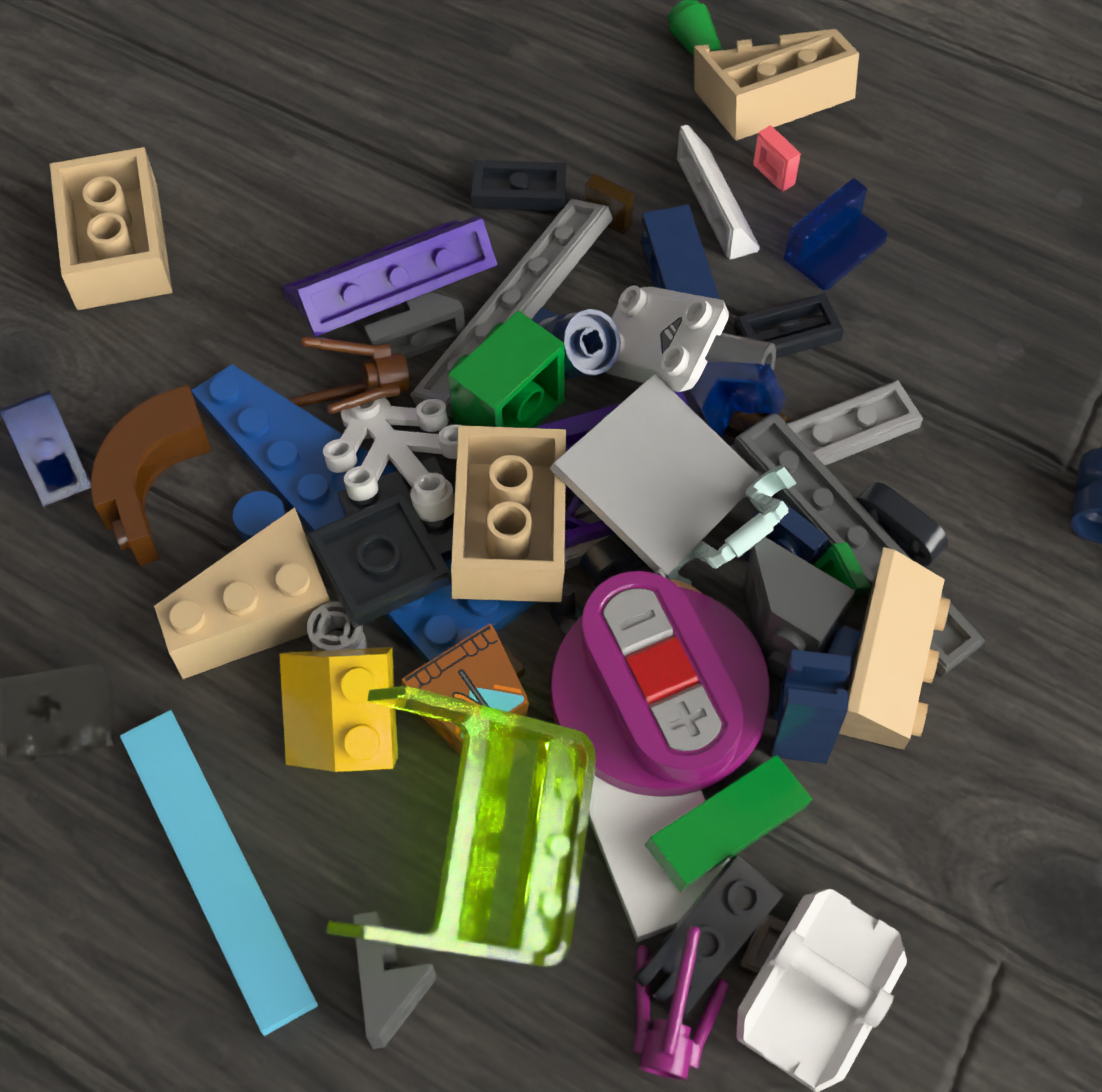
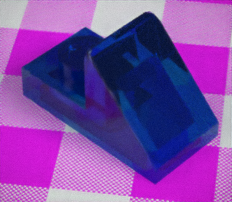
[689,361,786,437]
[0,390,91,506]

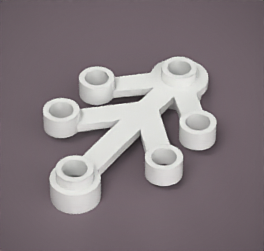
[323,398,462,522]

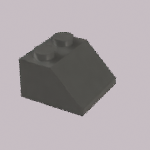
[742,537,855,679]

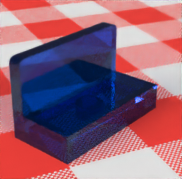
[784,178,888,290]

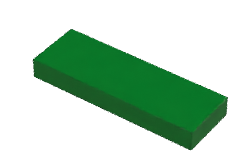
[645,755,813,892]

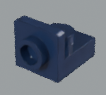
[741,499,829,565]

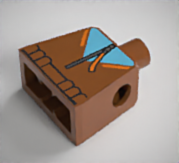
[402,624,529,768]

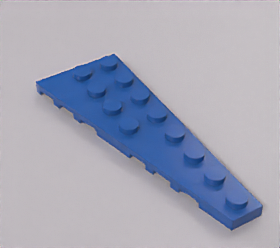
[191,364,537,663]

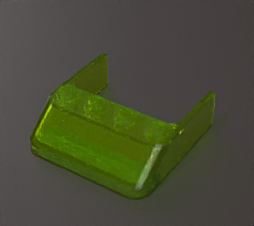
[326,686,596,967]

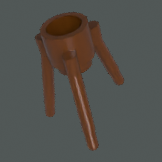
[289,336,409,414]

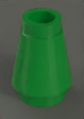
[668,0,723,57]

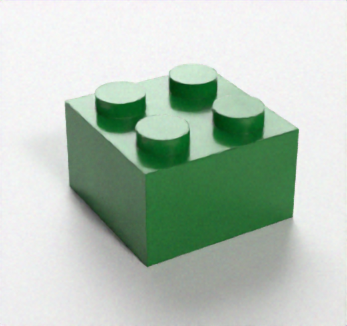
[448,310,565,428]

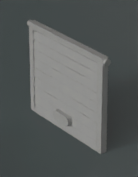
[549,374,763,577]

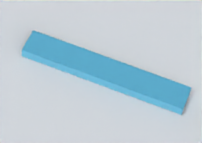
[120,710,318,1036]

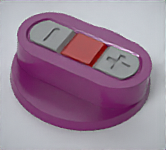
[549,571,771,797]

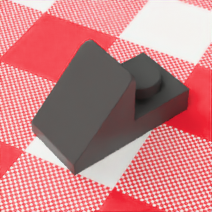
[364,291,465,359]
[353,911,436,1049]

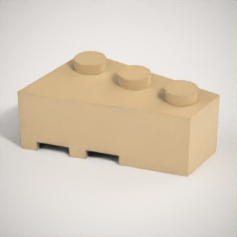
[694,29,859,141]
[154,507,330,679]

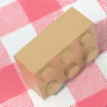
[50,147,173,310]
[451,426,566,602]

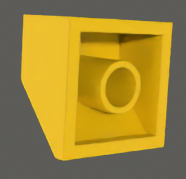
[280,647,398,772]

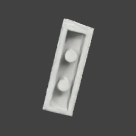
[677,125,760,260]

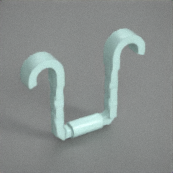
[666,465,797,579]

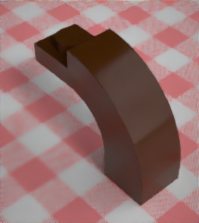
[91,385,212,566]

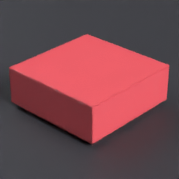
[753,125,801,192]

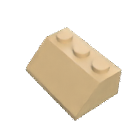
[839,548,950,750]

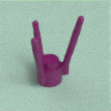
[632,926,729,1081]

